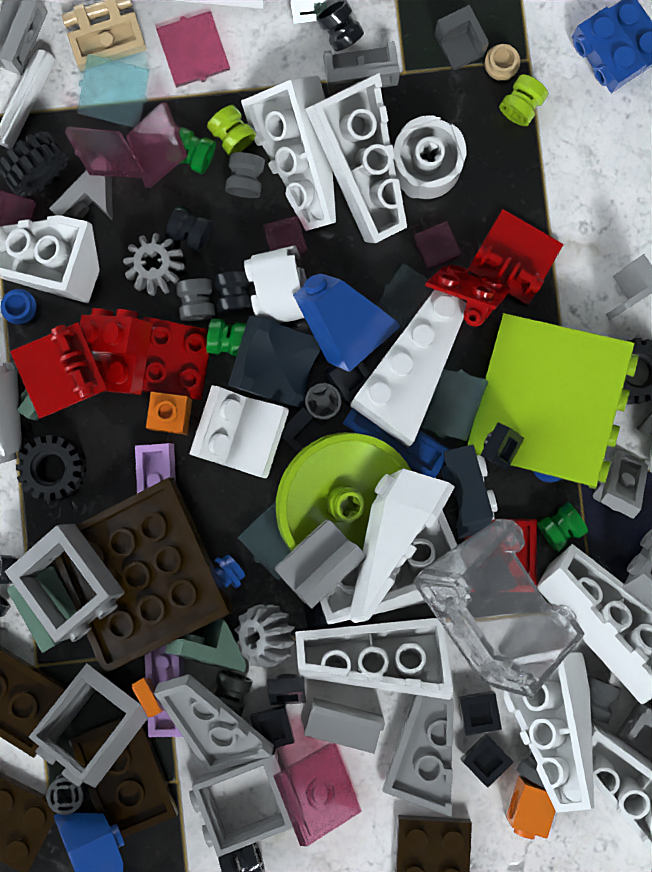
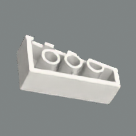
[305,73,407,243]
[350,290,467,448]
[536,544,652,705]
[295,617,453,700]
[591,718,652,853]

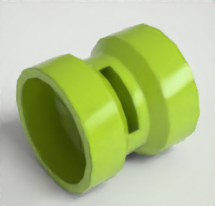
[499,74,549,126]
[207,105,257,156]

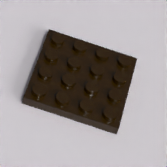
[55,477,234,674]

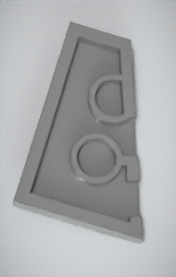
[154,674,274,773]
[382,695,454,817]

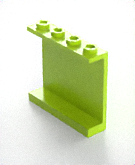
[467,313,639,489]

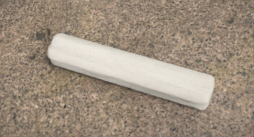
[0,48,55,149]

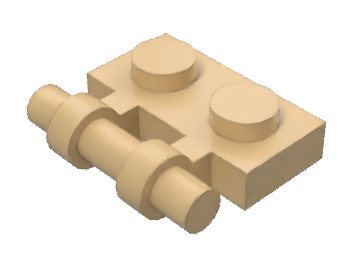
[61,0,147,71]

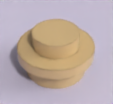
[484,44,520,80]

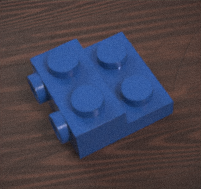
[572,0,652,94]

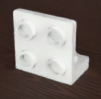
[189,385,289,478]

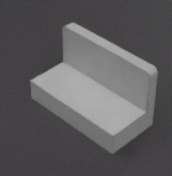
[0,0,48,75]
[606,254,652,320]
[275,519,366,608]
[304,697,385,754]

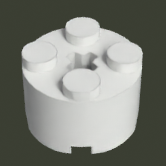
[393,116,466,199]
[244,245,307,324]

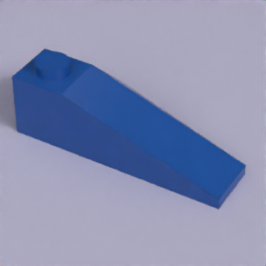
[54,813,124,872]

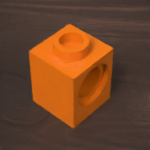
[146,392,192,435]
[506,775,556,840]

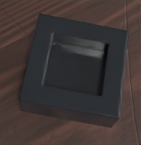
[323,361,371,402]
[480,422,524,471]
[267,674,306,705]
[458,691,502,736]
[250,705,295,749]
[460,733,513,788]

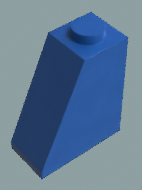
[293,273,400,372]

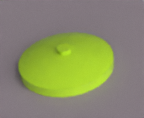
[276,432,411,551]

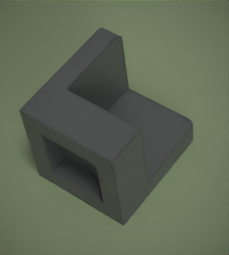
[434,5,489,70]

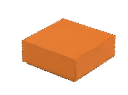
[132,677,165,718]

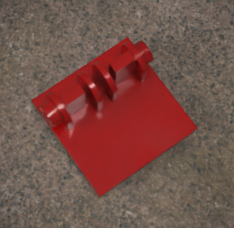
[467,209,564,305]
[425,265,511,326]
[142,316,209,400]
[10,322,108,419]

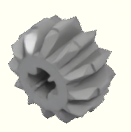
[123,233,185,296]
[234,604,296,668]

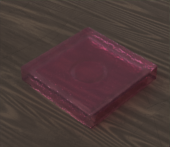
[273,743,362,847]

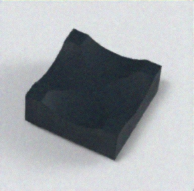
[228,316,320,409]
[441,444,497,539]

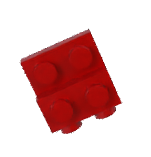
[80,308,153,395]

